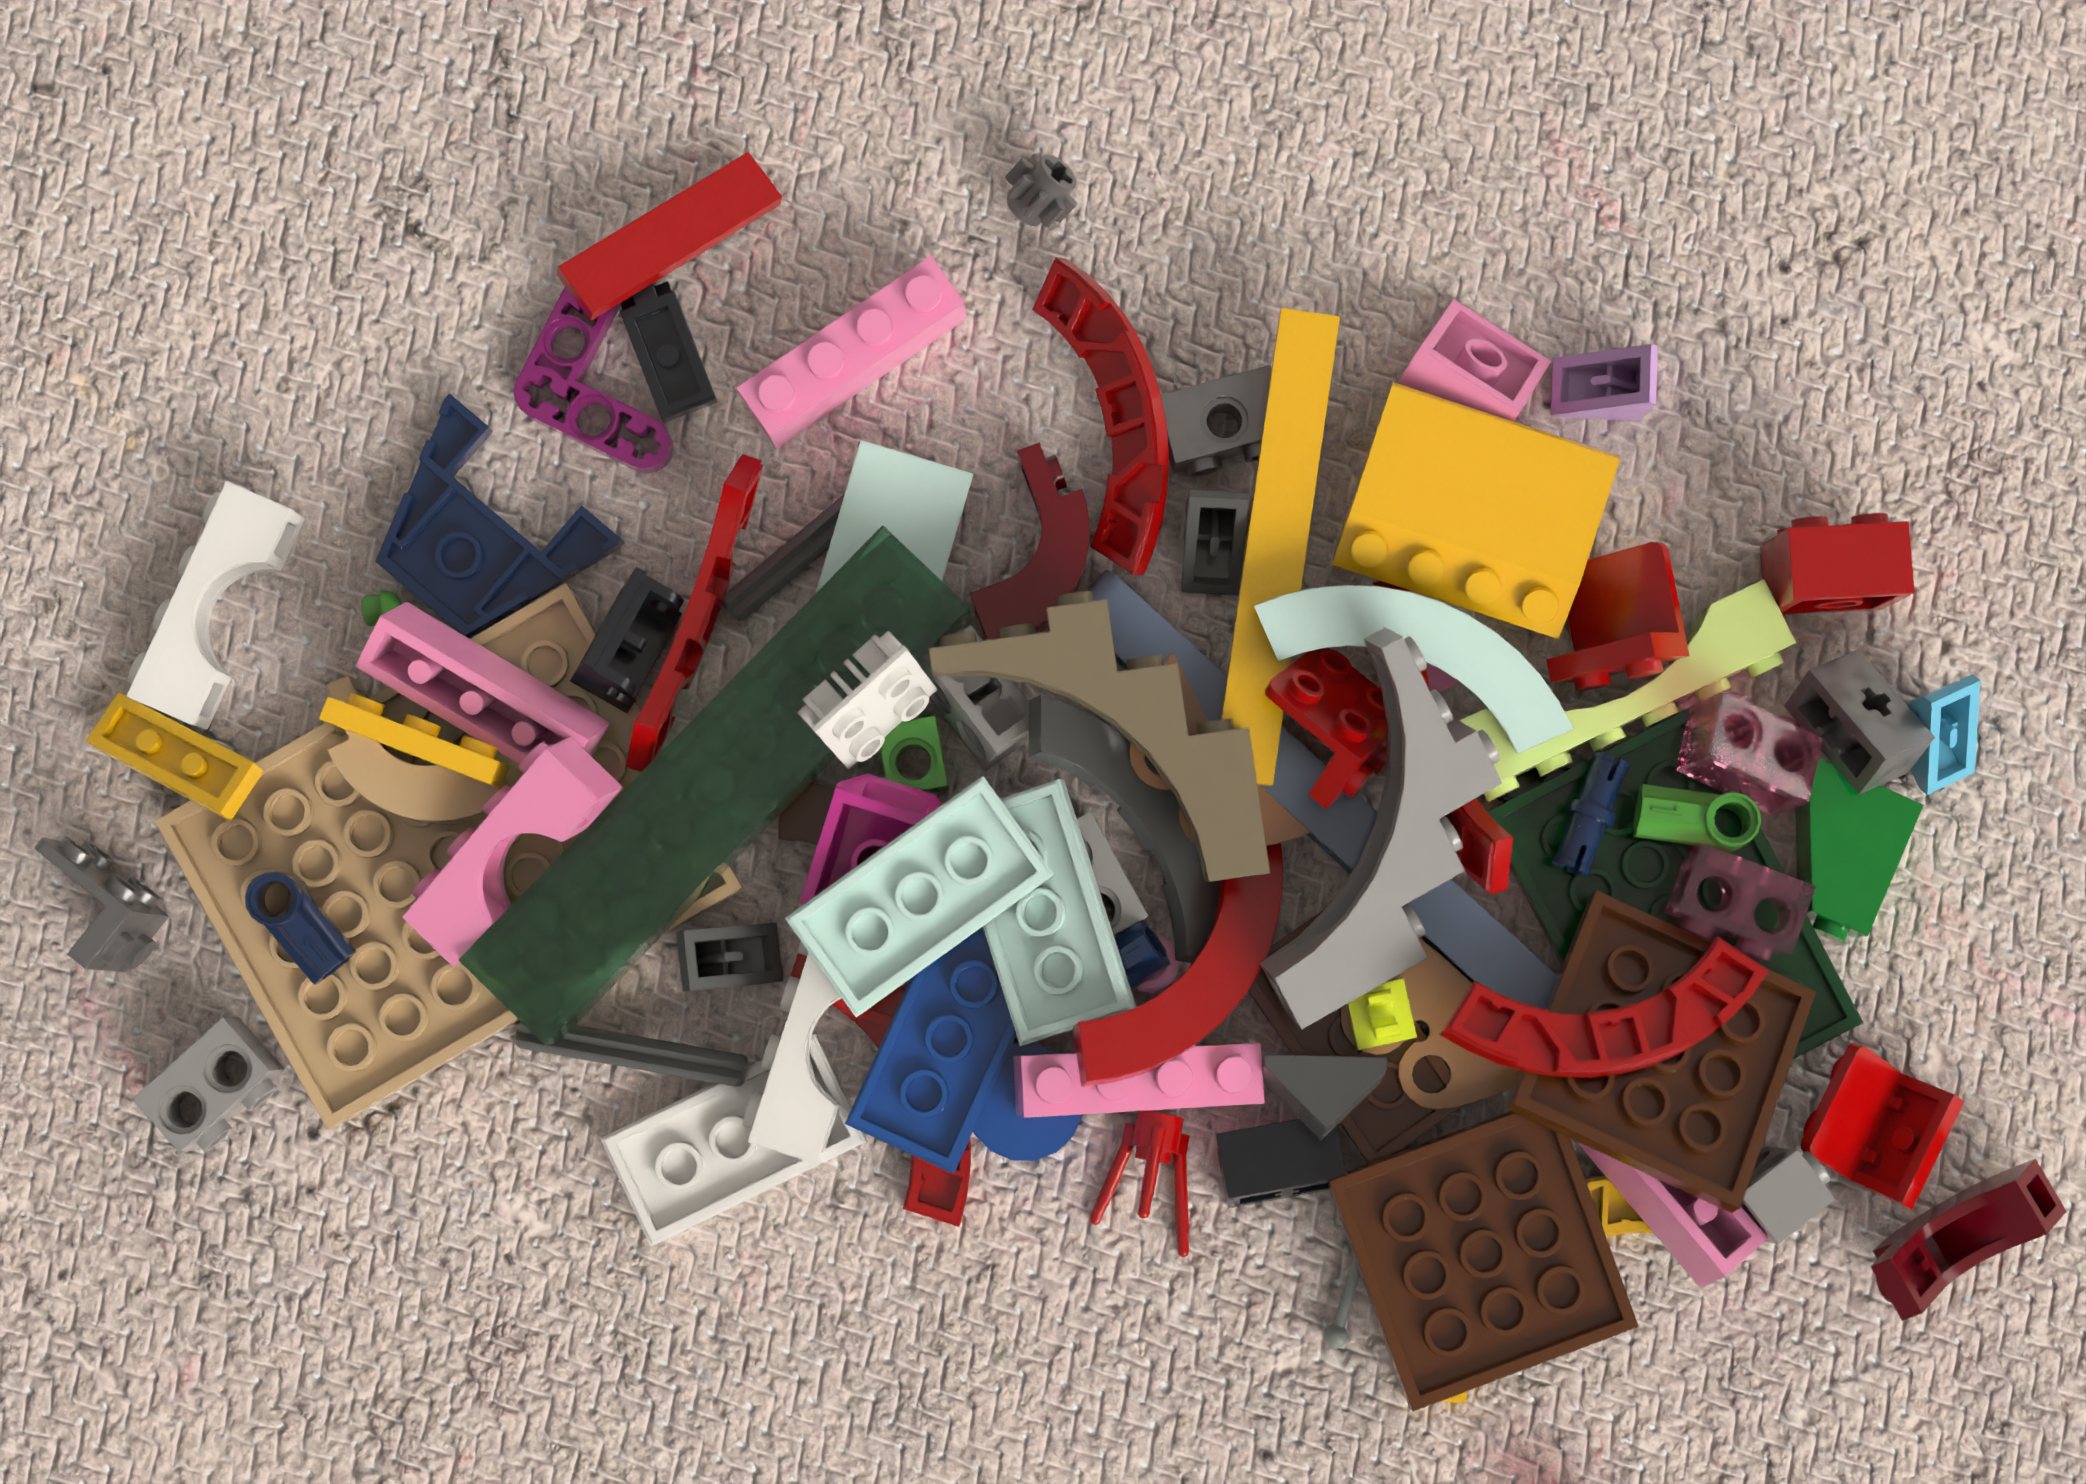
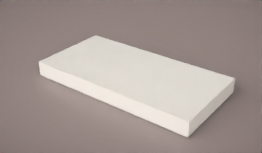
[600,1034,867,1247]

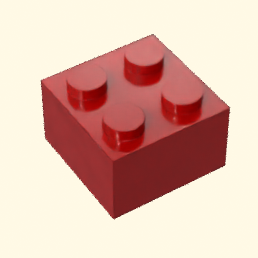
[1760,513,1915,615]

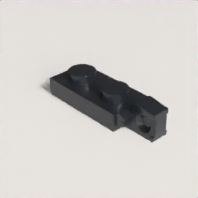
[620,281,718,423]

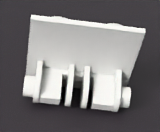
[797,631,937,769]

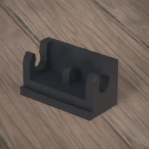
[570,566,684,713]
[1216,1119,1347,1209]

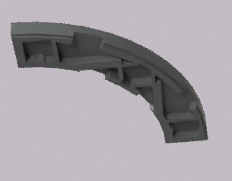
[1029,695,1220,963]

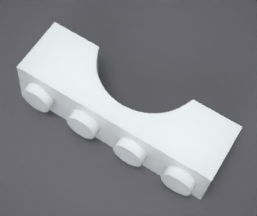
[127,481,305,730]
[742,942,842,1164]

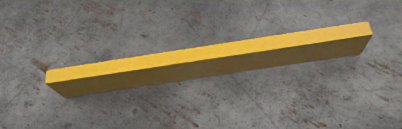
[1221,308,1340,787]

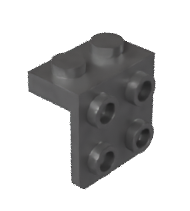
[34,836,169,972]

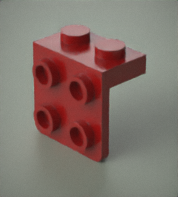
[1546,542,1690,691]
[1265,648,1388,810]
[1801,1043,1964,1210]

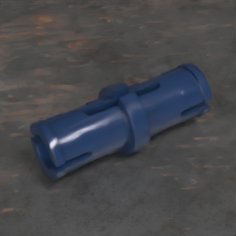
[1552,751,1631,877]

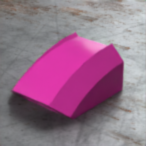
[799,773,943,905]

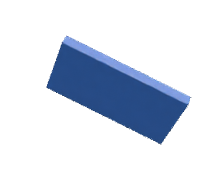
[845,927,1016,1174]

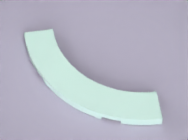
[1254,585,1574,754]

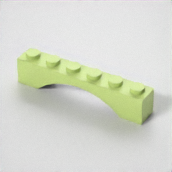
[1460,579,1797,802]

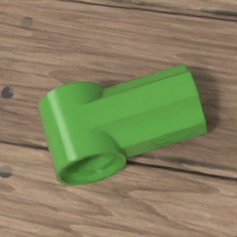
[1633,784,1761,854]

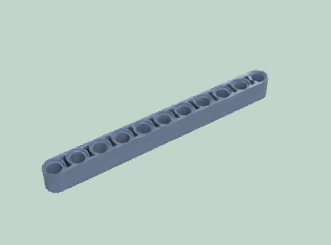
[1086,569,1558,1009]

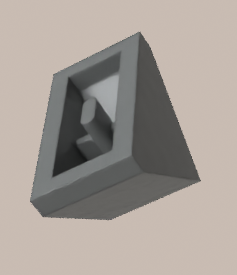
[1181,490,1249,596]
[676,923,783,992]
[1262,1055,1387,1140]

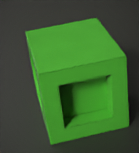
[880,716,950,797]

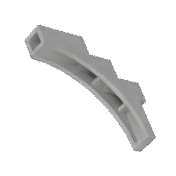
[1260,627,1502,1030]

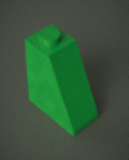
[1794,756,1924,943]

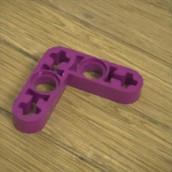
[514,287,674,474]

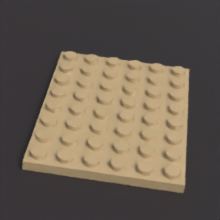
[155,583,744,1130]

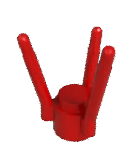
[1089,1110,1190,1257]

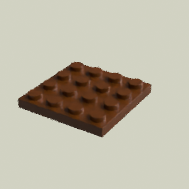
[1507,890,1816,1213]
[1327,1111,1639,1411]

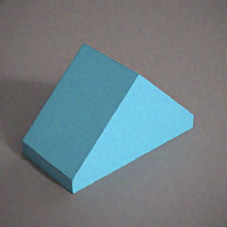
[1906,674,1980,795]

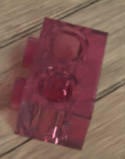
[1675,691,1823,816]
[1665,843,1816,962]

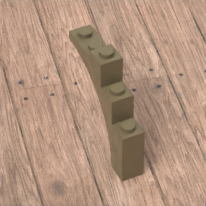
[929,591,1270,882]

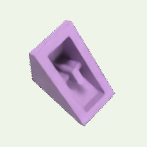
[1551,344,1658,421]

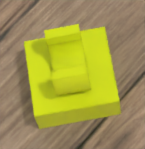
[1346,978,1417,1050]

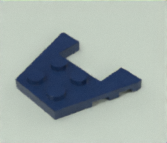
[375,393,625,639]

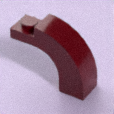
[970,442,1090,640]
[1871,1158,2067,1321]

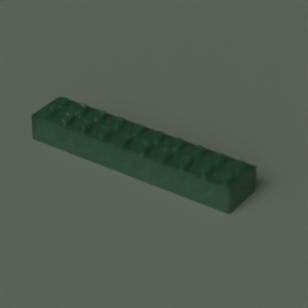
[459,525,971,1045]

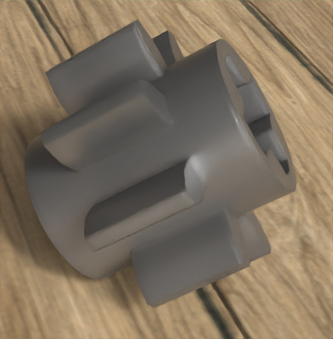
[1005,154,1078,228]

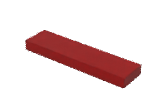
[556,152,782,321]

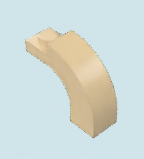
[326,675,509,825]

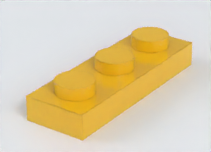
[85,692,264,821]
[319,692,510,789]

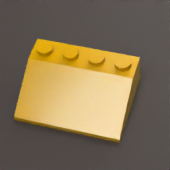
[1332,382,1620,639]

